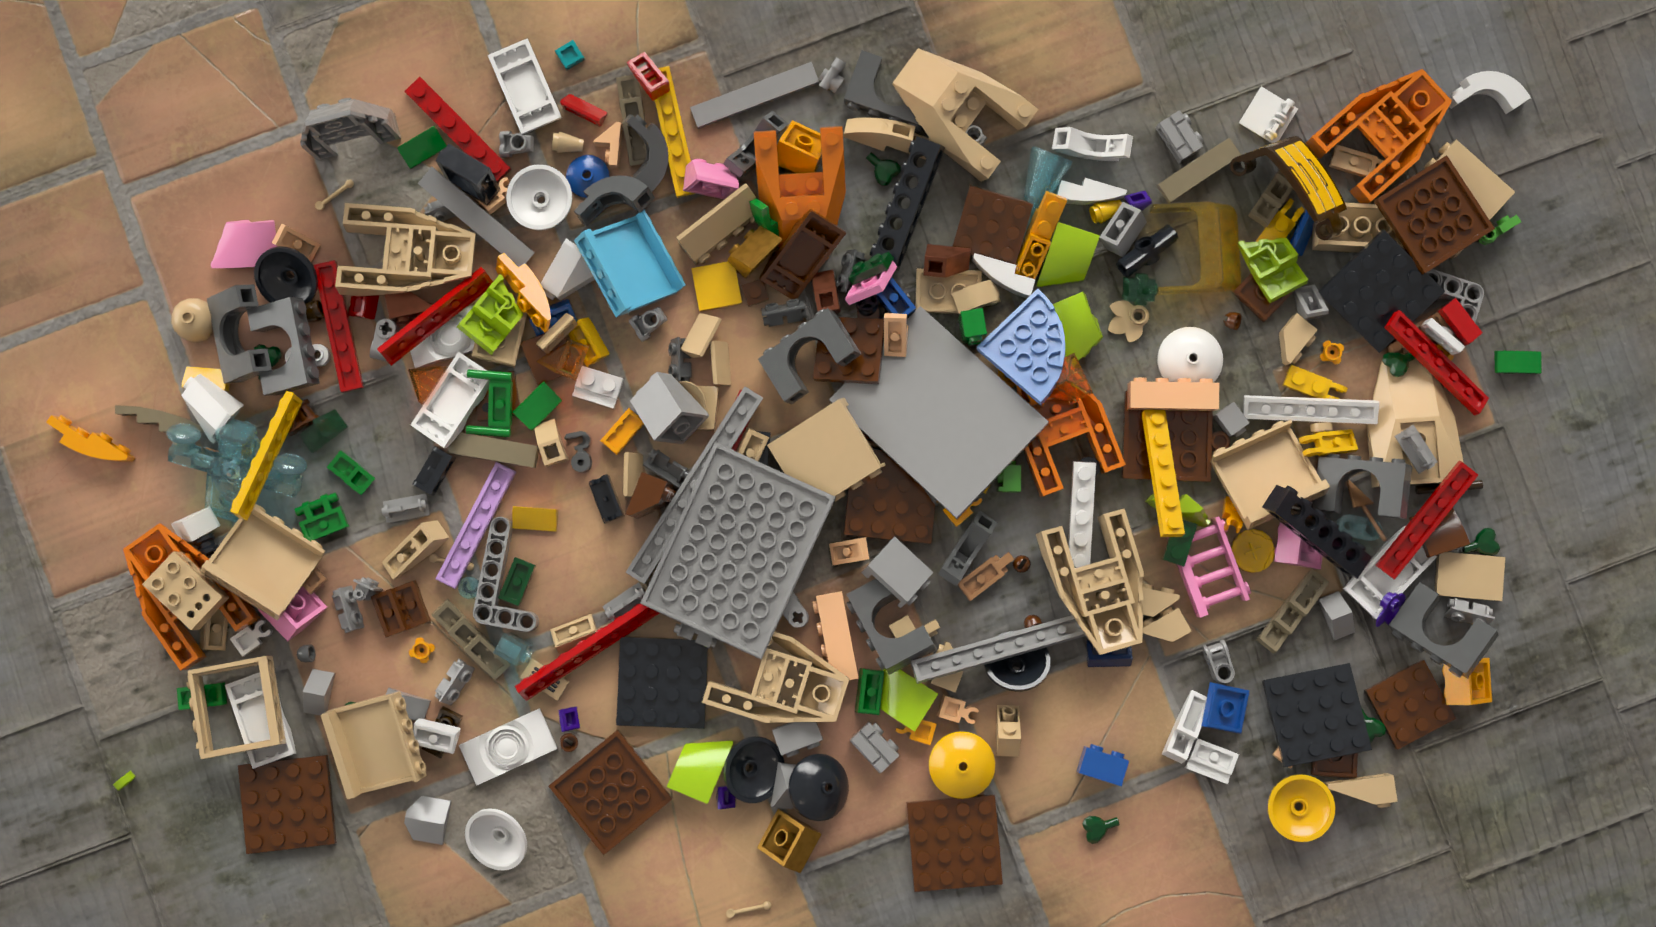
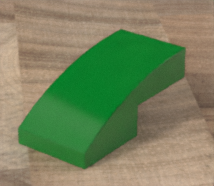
[749,198,779,236]
[1494,351,1542,374]
[327,450,375,495]
[176,682,227,710]

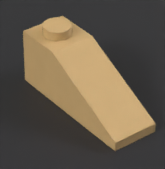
[382,520,449,580]
[1323,773,1398,808]

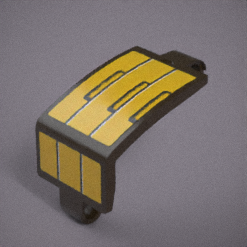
[1230,136,1347,240]

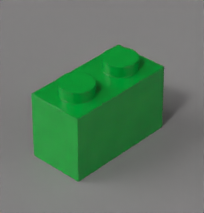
[958,308,987,347]

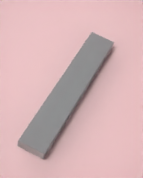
[690,62,819,129]
[418,166,535,267]

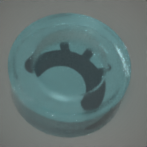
[458,577,479,599]

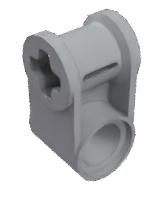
[370,319,400,361]
[782,592,809,628]
[1202,640,1235,683]

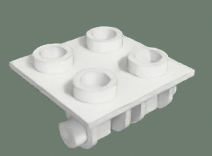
[1239,86,1298,143]

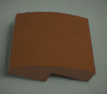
[521,332,578,385]
[1409,508,1470,558]
[370,580,431,638]

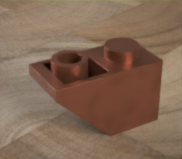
[923,244,971,278]
[812,269,841,313]
[384,291,432,324]

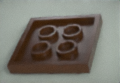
[952,185,1033,264]
[813,317,884,384]
[1364,660,1456,750]

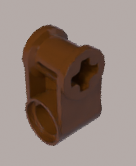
[287,399,320,436]

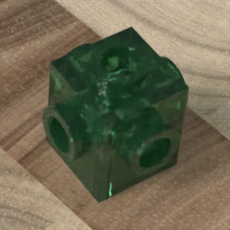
[1122,273,1158,305]

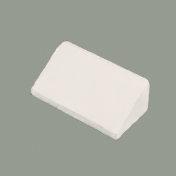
[413,718,461,754]

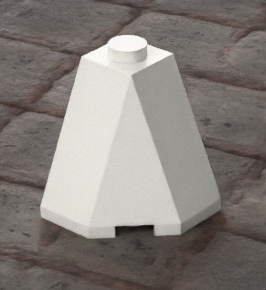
[540,239,595,300]
[181,374,244,444]

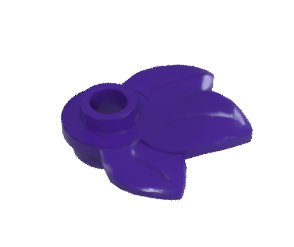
[1376,592,1406,627]

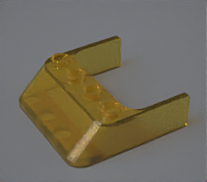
[1150,202,1241,295]

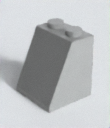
[630,372,709,444]

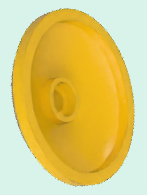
[929,731,995,799]
[1267,774,1335,842]

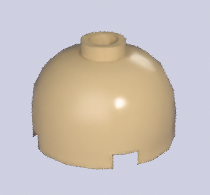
[171,298,213,342]

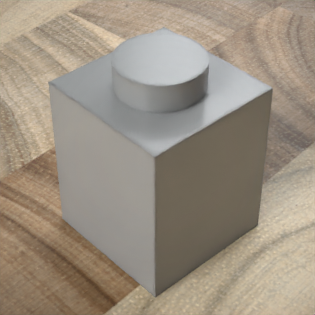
[1213,402,1249,437]

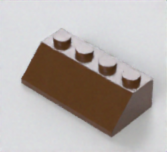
[625,472,676,519]

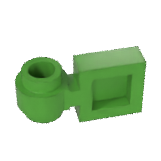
[1478,215,1521,245]

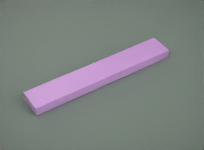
[436,462,516,589]

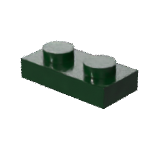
[848,252,894,285]
[1162,520,1198,567]
[498,557,536,606]

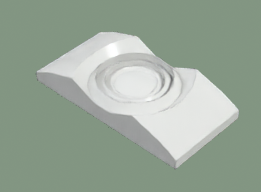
[488,38,562,135]
[403,305,475,369]
[411,352,489,449]
[1343,526,1437,620]
[225,672,296,769]
[459,708,558,786]

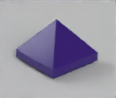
[1124,191,1152,211]
[558,706,580,732]
[716,786,735,809]

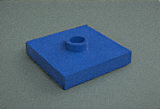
[1201,682,1250,734]

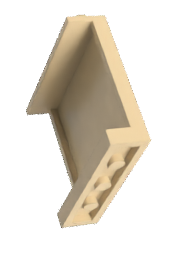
[1424,139,1515,259]
[767,398,886,502]
[1210,420,1330,530]
[201,504,325,621]
[321,691,427,799]

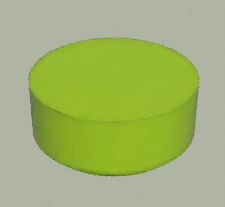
[113,770,136,791]

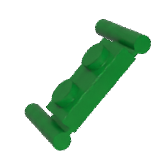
[466,369,513,437]

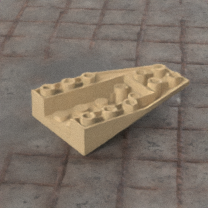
[1367,354,1464,488]

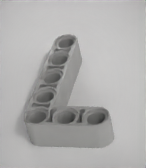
[1427,269,1484,342]
[473,517,539,632]

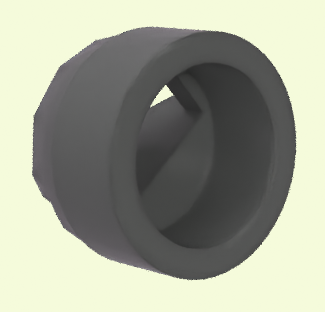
[297,644,316,663]

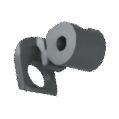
[564,431,592,472]

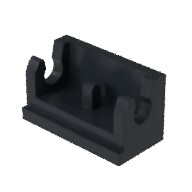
[412,446,456,496]
[589,474,625,524]

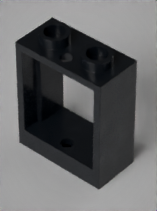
[436,144,501,206]

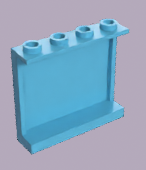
[574,209,686,317]

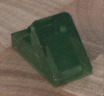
[299,409,349,453]

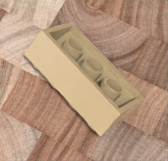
[676,183,756,265]
[1312,202,1405,253]

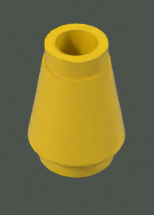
[1089,199,1122,224]

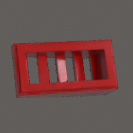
[627,52,670,101]

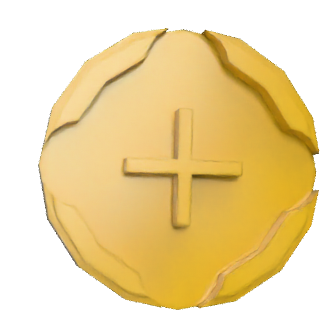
[1231,529,1275,573]

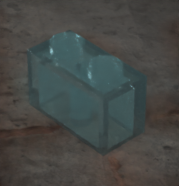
[493,632,534,666]

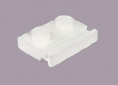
[572,365,624,409]
[1185,738,1239,784]

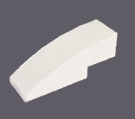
[1057,178,1127,205]
[972,253,1035,299]
[1162,690,1207,764]

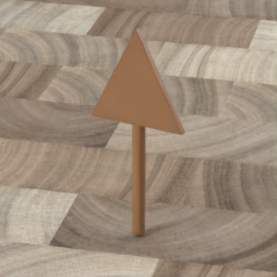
[1347,480,1387,541]

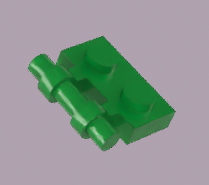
[294,492,349,542]

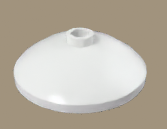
[506,165,572,230]
[1157,327,1223,383]
[465,809,527,870]

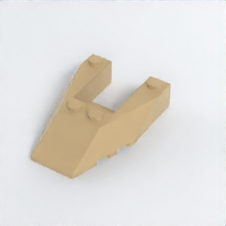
[892,48,1038,182]
[335,203,476,296]
[1036,508,1144,655]
[702,632,849,723]

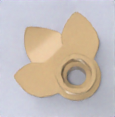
[1108,300,1149,342]

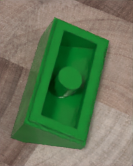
[397,126,447,169]
[512,381,562,431]
[855,668,884,715]

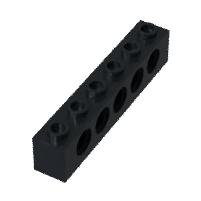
[870,136,945,271]
[1262,485,1372,579]

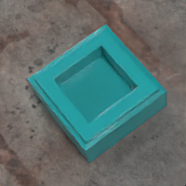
[555,40,585,70]

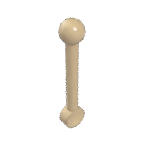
[315,180,354,210]
[429,554,474,571]
[726,901,771,918]

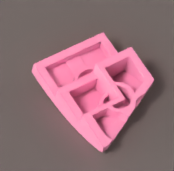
[211,220,278,268]

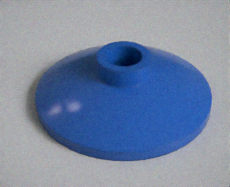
[566,155,610,198]

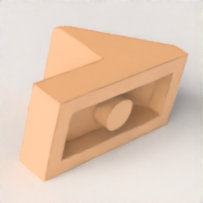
[593,122,623,170]
[272,224,320,262]
[884,313,908,357]
[829,537,869,566]

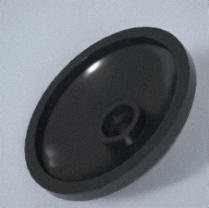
[254,246,318,304]
[984,631,1051,692]
[724,736,785,803]
[789,754,849,821]

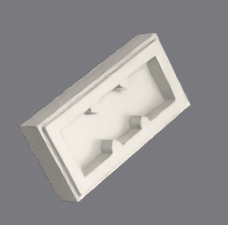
[1420,318,1465,355]

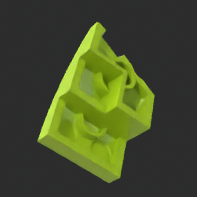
[1036,222,1100,287]
[1238,238,1308,303]
[456,274,523,355]
[1053,292,1103,369]
[1145,494,1211,527]
[880,668,938,732]
[667,740,734,804]

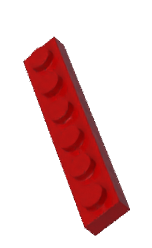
[404,77,512,183]
[313,260,364,393]
[377,267,493,366]
[1384,310,1489,416]
[1375,461,1478,580]

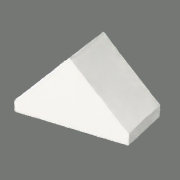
[171,506,220,542]

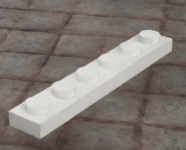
[1243,395,1379,424]
[1068,461,1096,568]

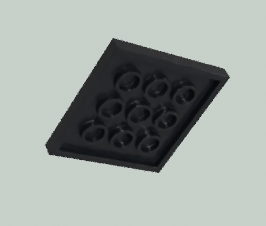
[1318,229,1445,353]
[616,637,708,729]
[1262,663,1372,768]

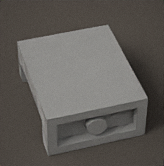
[861,536,933,608]

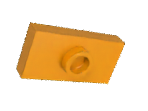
[600,408,644,455]

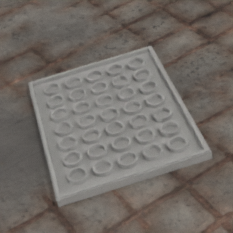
[829,306,1049,519]
[640,442,836,659]

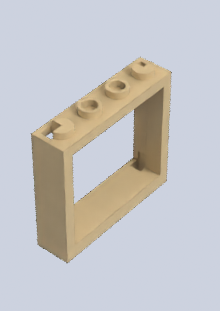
[186,656,286,759]

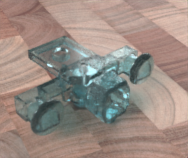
[166,419,307,522]

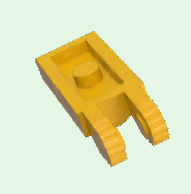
[1255,198,1305,242]
[1282,365,1348,399]
[1299,429,1359,457]

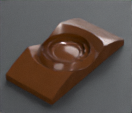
[759,209,846,300]

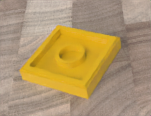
[691,261,742,312]

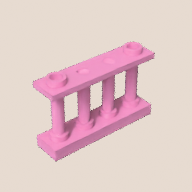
[1167,516,1251,617]

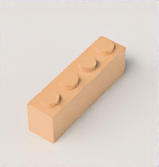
[1127,377,1219,411]
[812,591,859,680]

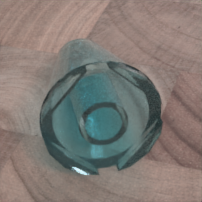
[1023,146,1073,209]

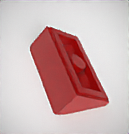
[560,94,607,127]
[348,295,379,320]
[1438,298,1483,346]

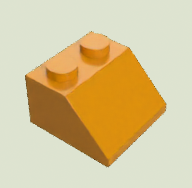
[777,120,822,173]
[1442,658,1492,705]

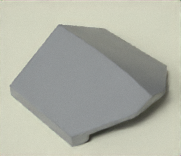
[404,796,451,845]

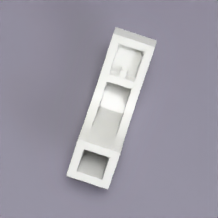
[1449,71,1531,114]
[1052,127,1133,161]

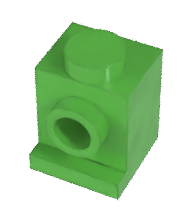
[997,461,1021,492]

